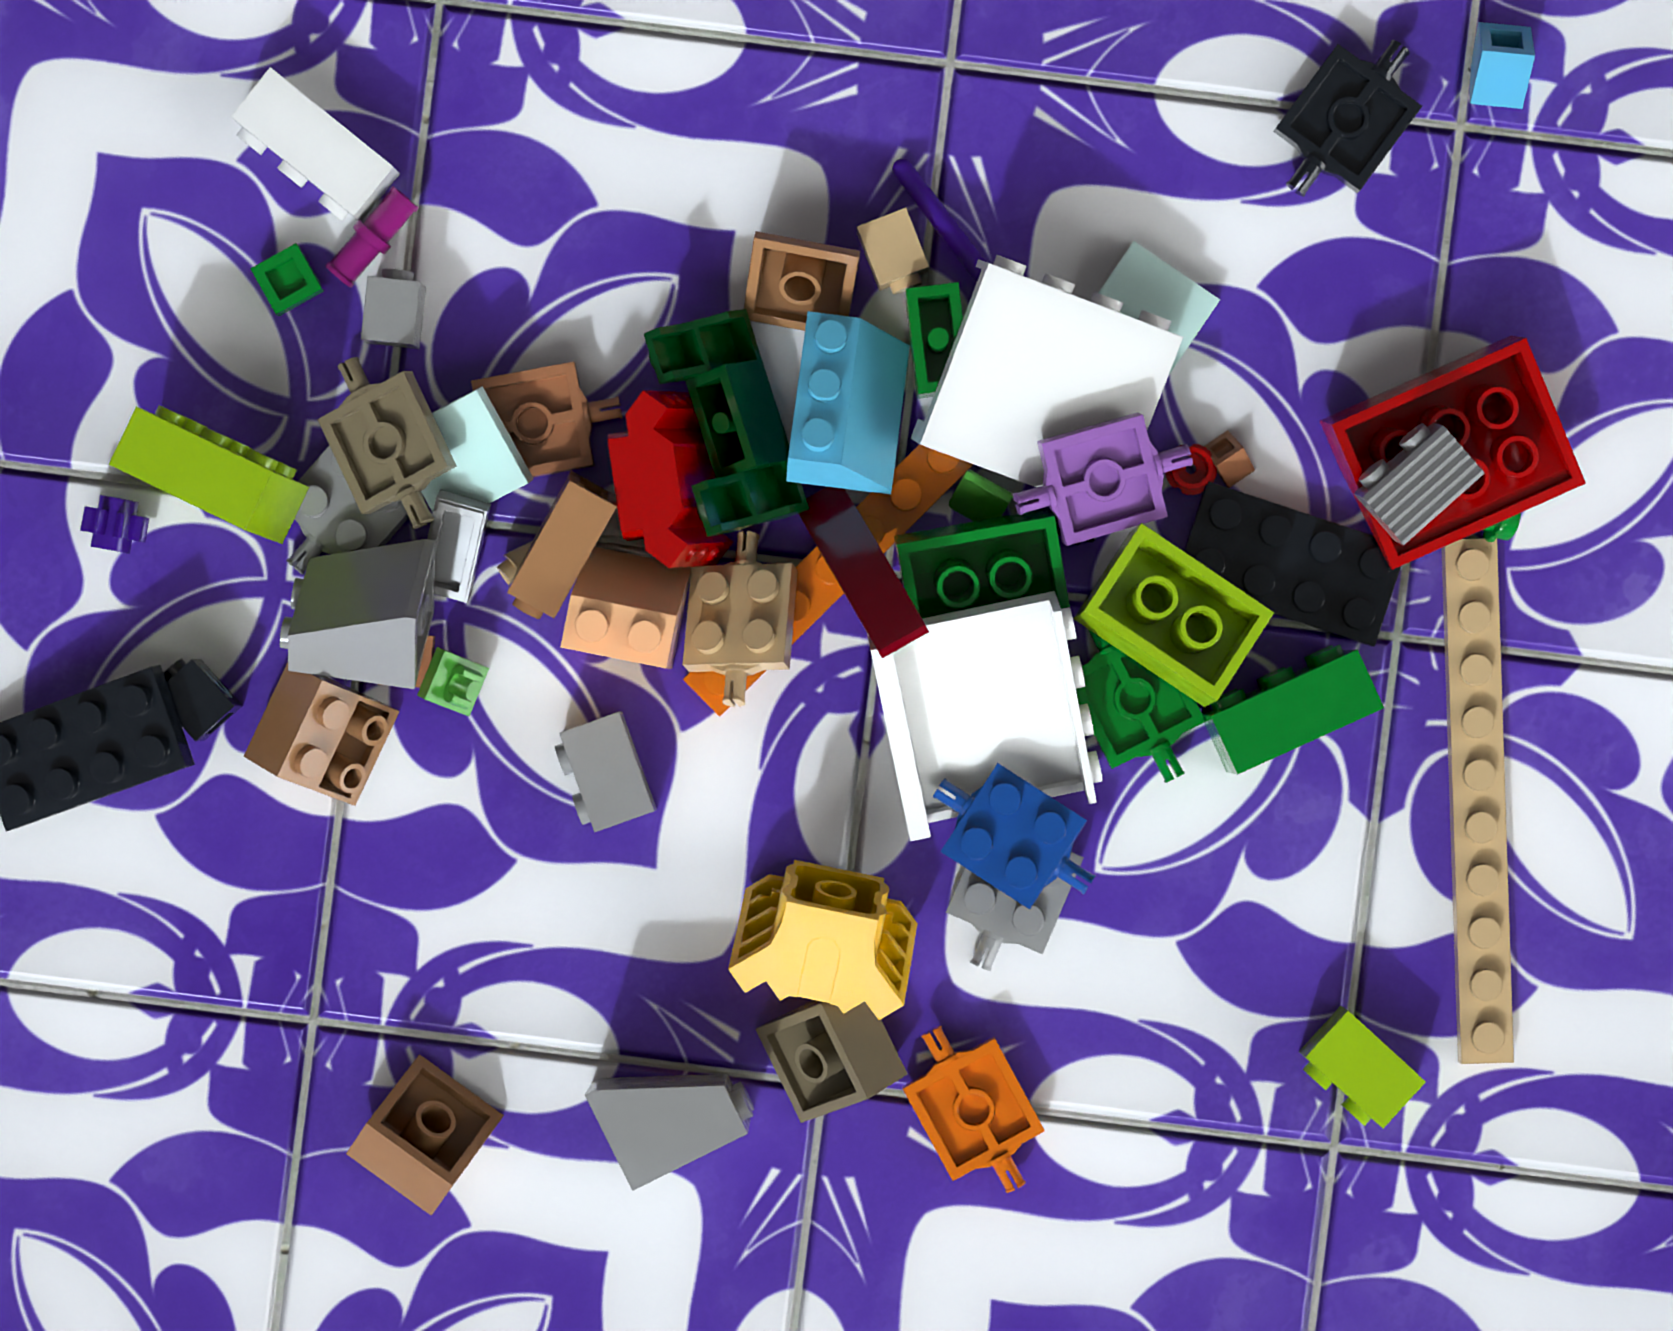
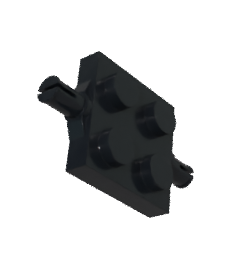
[1273,40,1422,197]

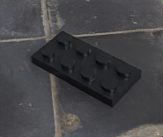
[1184,482,1401,647]
[0,665,195,832]

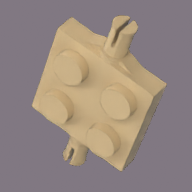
[682,531,798,707]

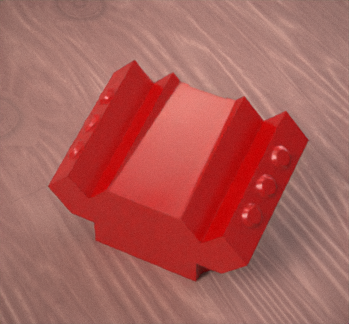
[607,390,733,569]

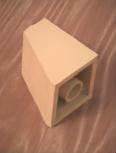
[560,547,691,669]

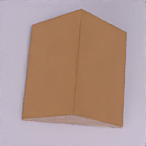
[744,231,860,331]

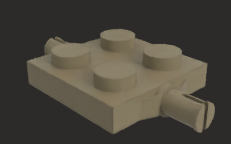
[317,357,457,529]

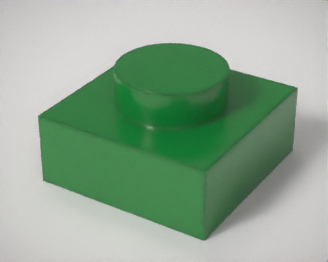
[250,243,325,316]

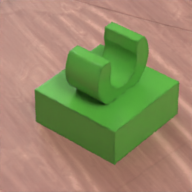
[417,647,489,716]

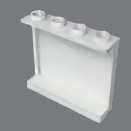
[911,255,1183,487]
[867,591,1102,841]

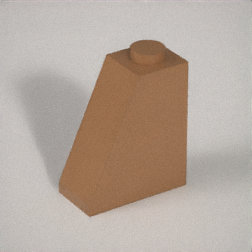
[507,470,617,619]

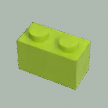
[1299,1006,1426,1129]

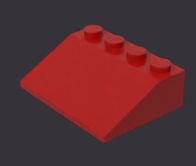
[1320,336,1586,570]

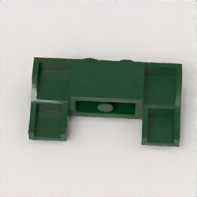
[644,309,809,537]

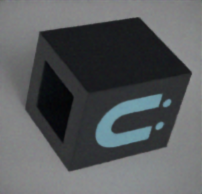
[163,658,243,742]

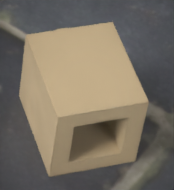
[856,207,929,295]

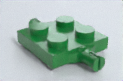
[1076,628,1206,783]

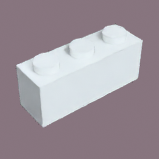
[230,67,400,221]

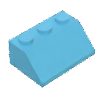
[786,311,910,495]

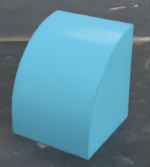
[1470,22,1535,109]

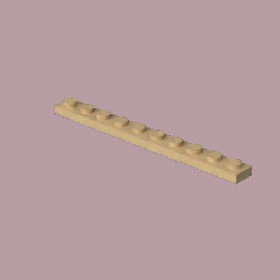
[1441,538,1514,1064]

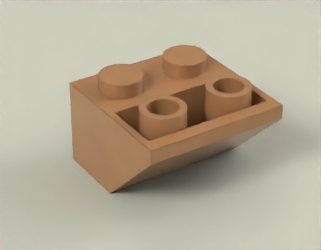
[243,662,400,806]

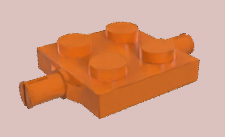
[902,1025,1045,1193]

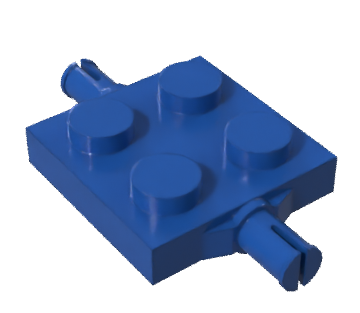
[933,763,1096,910]

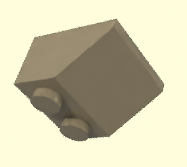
[755,1000,908,1123]

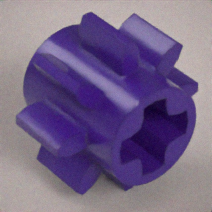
[80,495,150,554]

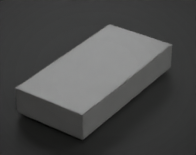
[427,490,491,603]

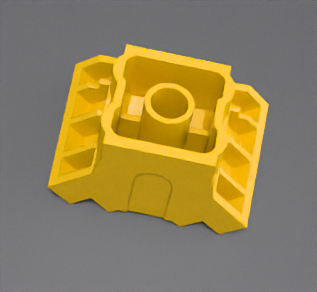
[728,860,918,1020]

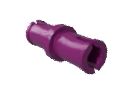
[325,186,419,288]

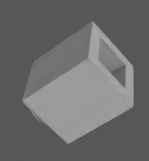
[361,269,426,349]

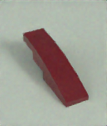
[798,487,929,658]

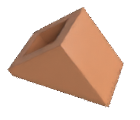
[1205,430,1255,488]

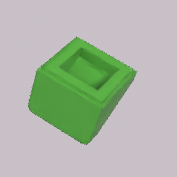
[948,470,1013,521]

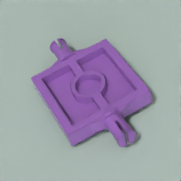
[1013,412,1193,546]

